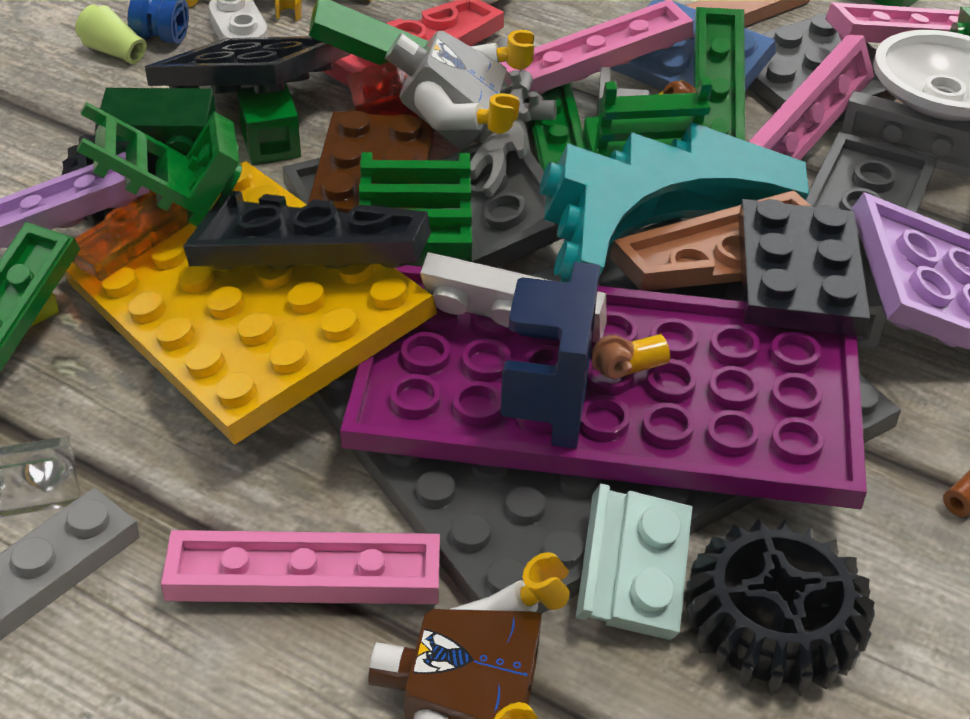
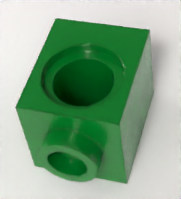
[237,82,301,165]

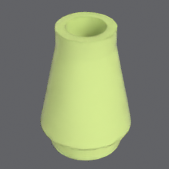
[75,4,147,64]

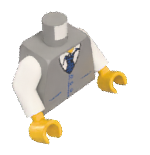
[384,30,534,150]

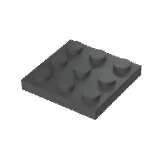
[748,13,896,124]

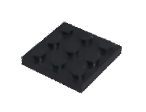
[145,36,351,94]

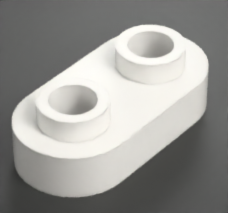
[209,0,268,40]

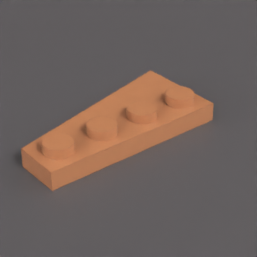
[610,190,862,291]

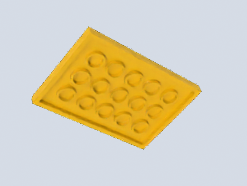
[64,161,437,445]

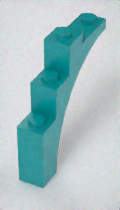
[539,122,809,282]

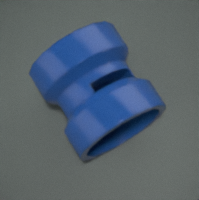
[127,0,189,44]

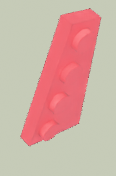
[322,0,504,102]

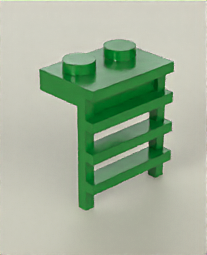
[583,77,713,157]
[77,102,242,227]
[359,152,472,267]

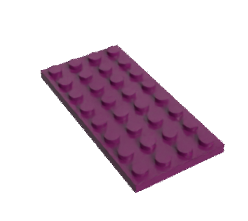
[340,265,867,510]

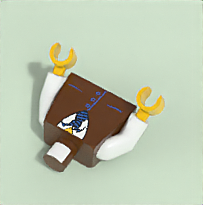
[368,552,570,719]

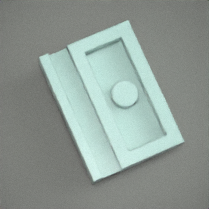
[576,483,693,641]

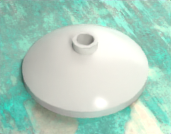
[873,30,970,121]

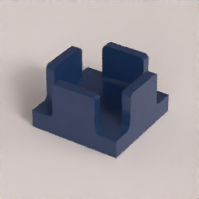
[500,262,600,449]

